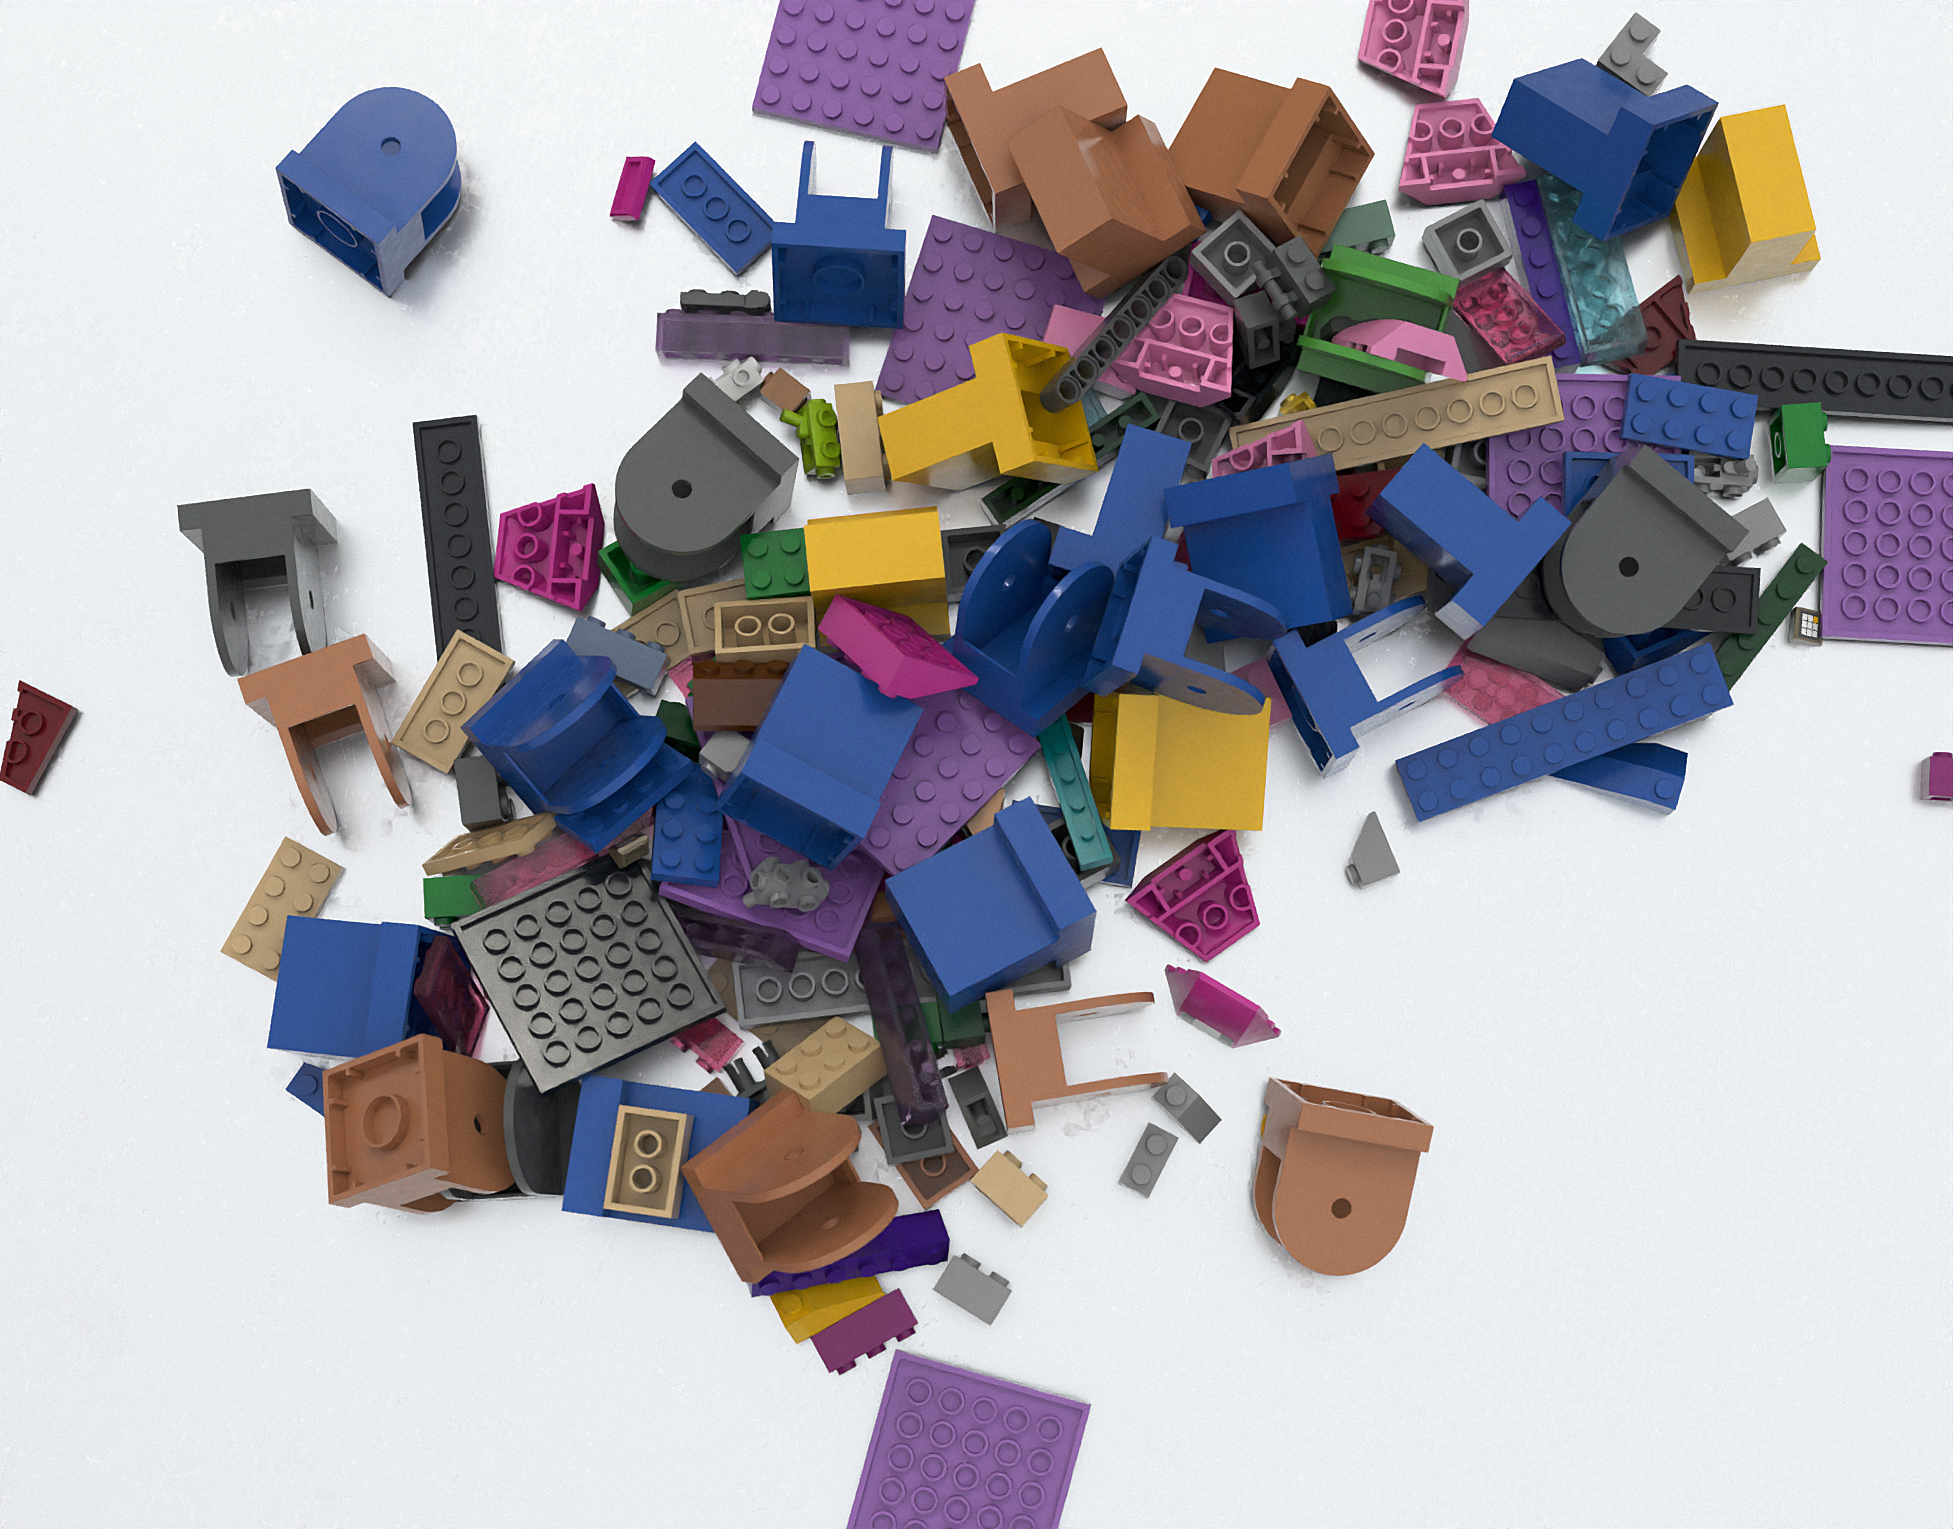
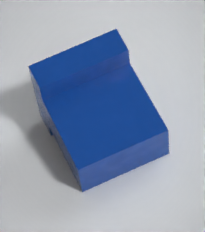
[1491,58,1719,241]
[1047,423,1192,581]
[1365,443,1572,640]
[1163,453,1353,644]
[713,644,924,872]
[885,796,1097,1015]
[267,915,471,1061]
[561,1075,760,1233]

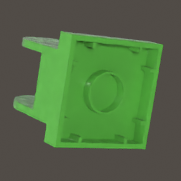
[1297,243,1460,394]

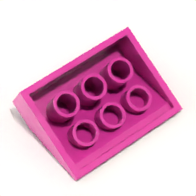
[818,593,979,699]

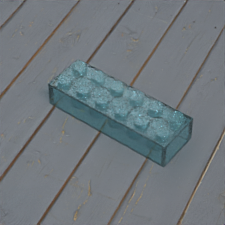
[1536,174,1649,368]

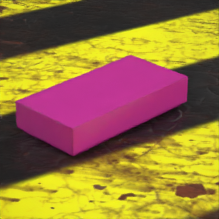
[609,156,656,220]

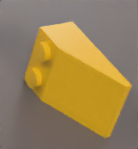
[769,1275,885,1345]

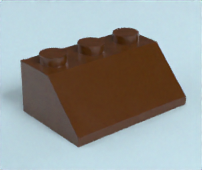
[693,660,790,731]

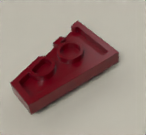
[0,680,78,796]

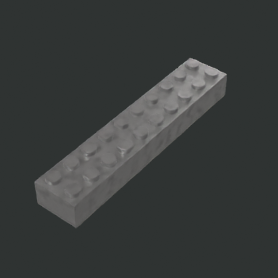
[731,939,1072,1030]

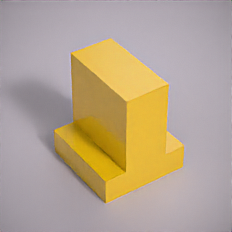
[1668,104,1821,295]
[877,332,1099,491]
[804,506,951,654]
[1089,682,1272,831]

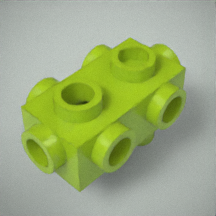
[779,399,842,479]

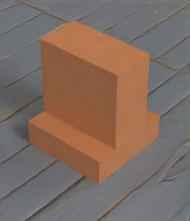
[944,47,1128,234]
[1168,67,1375,259]
[1006,105,1207,300]

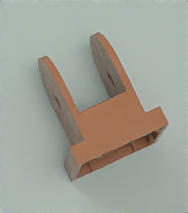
[237,633,412,837]
[985,989,1169,1135]
[322,1033,515,1215]
[1253,1077,1434,1276]
[680,1091,899,1284]

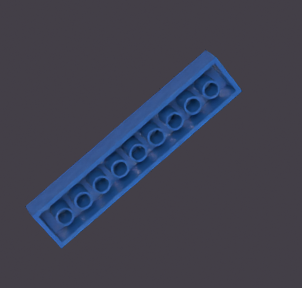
[1395,642,1734,823]

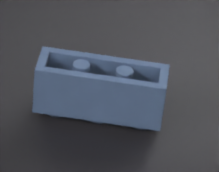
[566,616,671,696]

